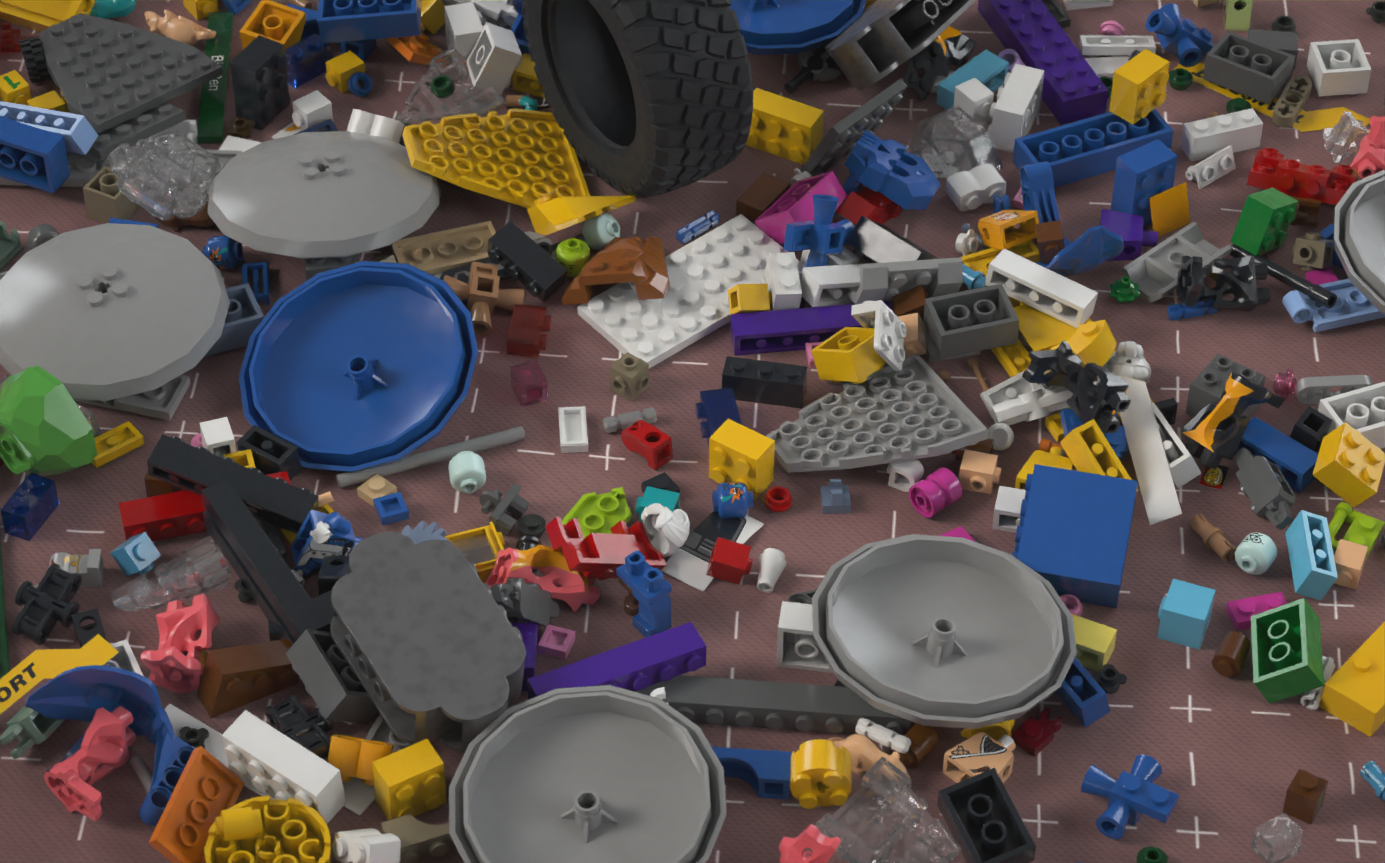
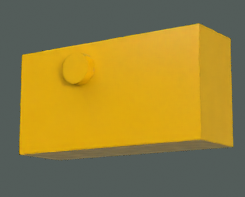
[1320,622,1385,737]

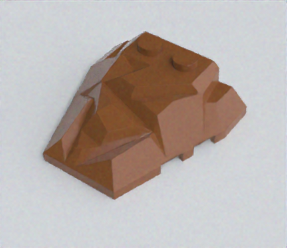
[562,236,670,305]

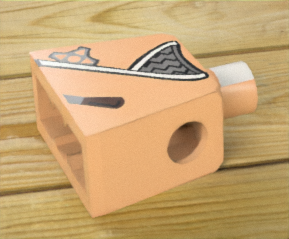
[943,732,1016,784]

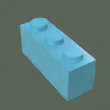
[937,50,1009,113]
[1285,510,1338,600]

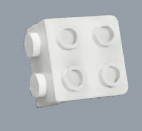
[851,300,907,371]

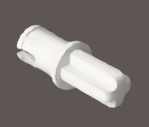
[1300,656,1335,710]

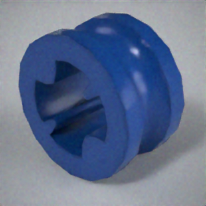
[993,194,1010,214]

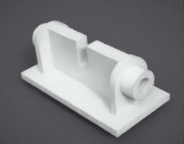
[1185,145,1236,189]

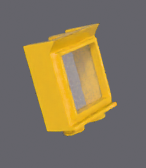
[444,522,505,584]

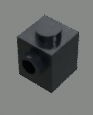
[1290,405,1333,452]

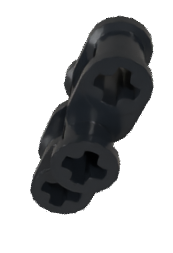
[12,563,82,645]
[264,694,333,759]

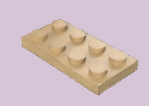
[391,221,496,276]

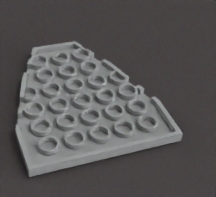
[766,354,989,473]

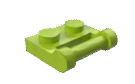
[1328,502,1385,561]

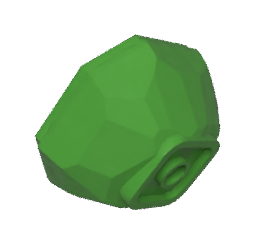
[0,365,97,477]

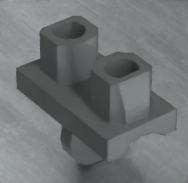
[479,483,530,536]

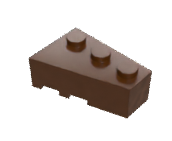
[197,639,299,718]

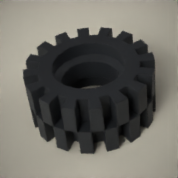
[19,36,51,84]

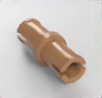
[1189,514,1237,562]

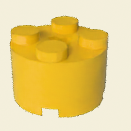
[790,739,852,809]

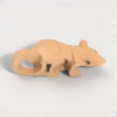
[144,9,217,46]
[827,734,912,784]

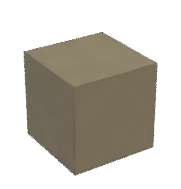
[83,166,141,224]

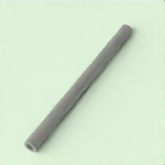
[336,426,526,488]

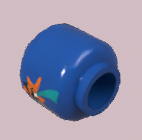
[202,235,243,270]
[712,482,753,519]

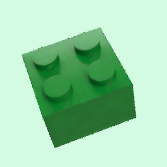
[1230,188,1298,256]

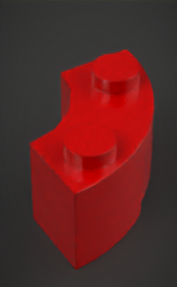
[837,187,902,225]

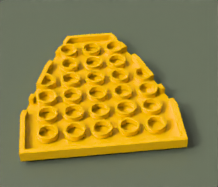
[402,109,590,208]

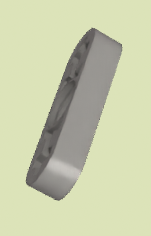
[1295,375,1374,404]

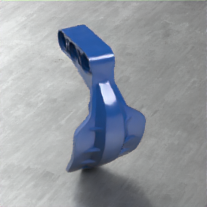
[1020,161,1124,277]
[25,665,195,826]

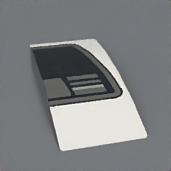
[661,512,764,591]

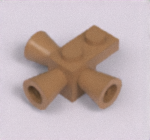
[443,261,524,335]

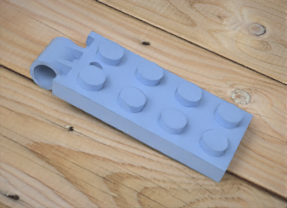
[1282,279,1385,332]

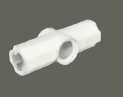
[991,386,1073,426]

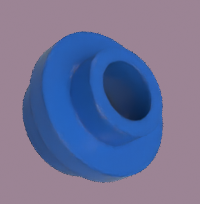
[348,72,372,97]

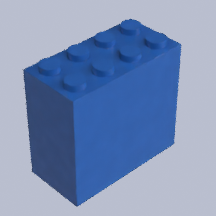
[1012,464,1138,608]

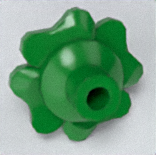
[1109,276,1140,303]

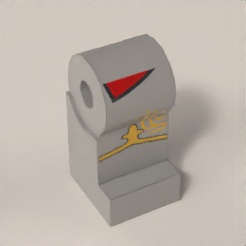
[49,549,105,587]

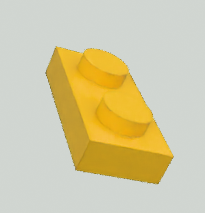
[91,421,144,468]

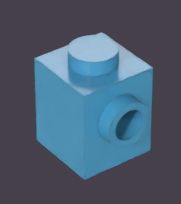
[110,532,161,576]

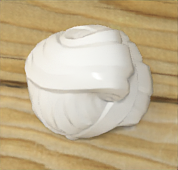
[1106,341,1151,384]
[641,503,690,557]

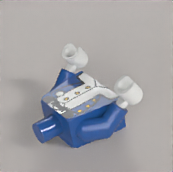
[290,510,364,587]

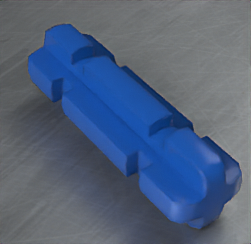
[676,210,720,244]
[1167,298,1218,321]

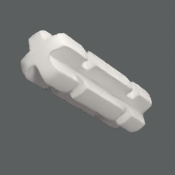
[855,718,911,754]

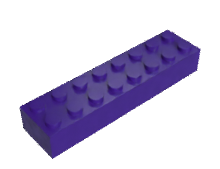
[978,0,1108,125]

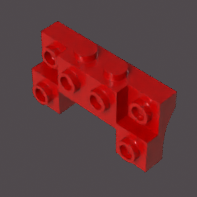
[1247,148,1358,205]
[545,517,666,580]

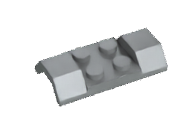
[1122,221,1233,303]
[847,257,963,305]

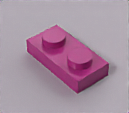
[1226,592,1288,630]

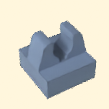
[820,479,851,514]

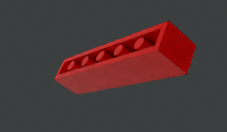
[119,471,291,541]

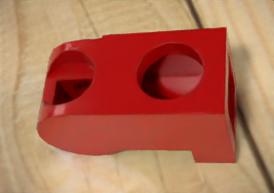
[621,420,673,470]

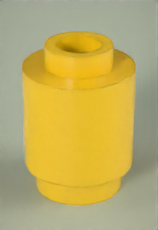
[215,807,262,842]

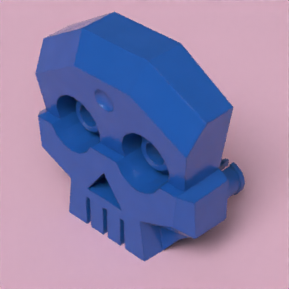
[843,130,941,210]

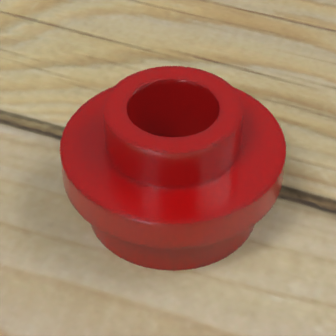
[764,486,793,512]

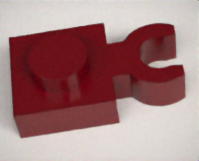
[1011,708,1063,757]

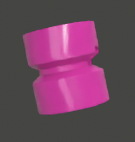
[909,467,962,518]

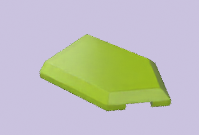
[562,487,632,539]

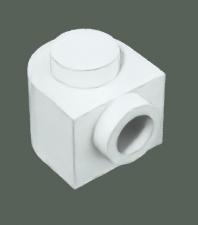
[887,459,924,492]

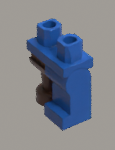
[616,551,672,638]

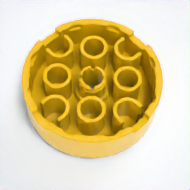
[204,796,333,863]

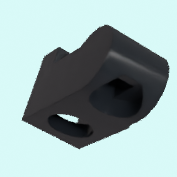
[72,608,107,648]

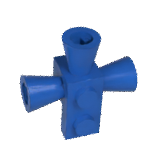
[1146,3,1215,67]
[783,194,855,267]
[1081,754,1179,839]

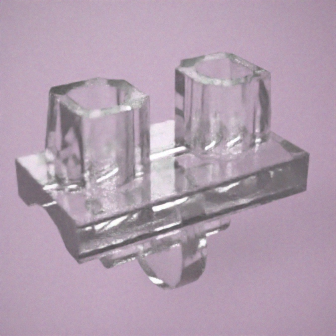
[1322,111,1367,163]

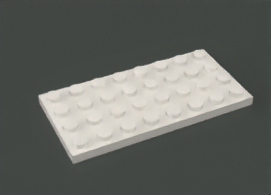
[577,214,805,369]

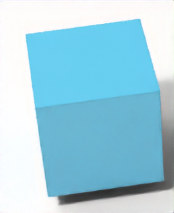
[1157,579,1216,650]

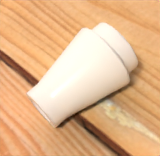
[756,548,787,593]

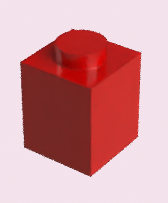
[706,537,753,584]

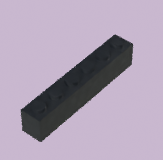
[147,434,319,534]

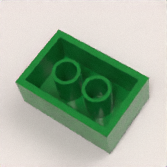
[1251,598,1324,704]

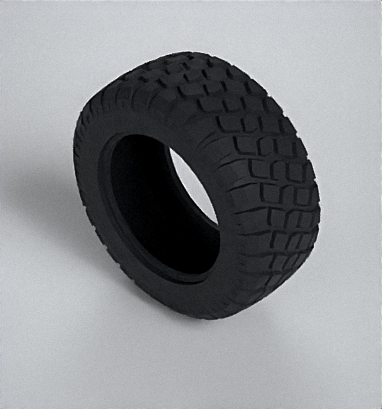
[522,0,753,198]

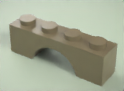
[381,814,458,863]

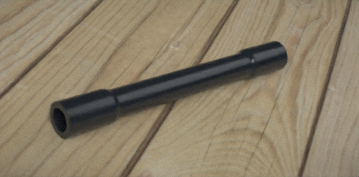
[1229,244,1337,309]

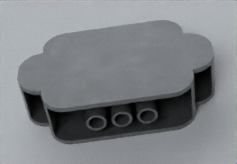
[825,0,976,91]
[331,532,526,753]

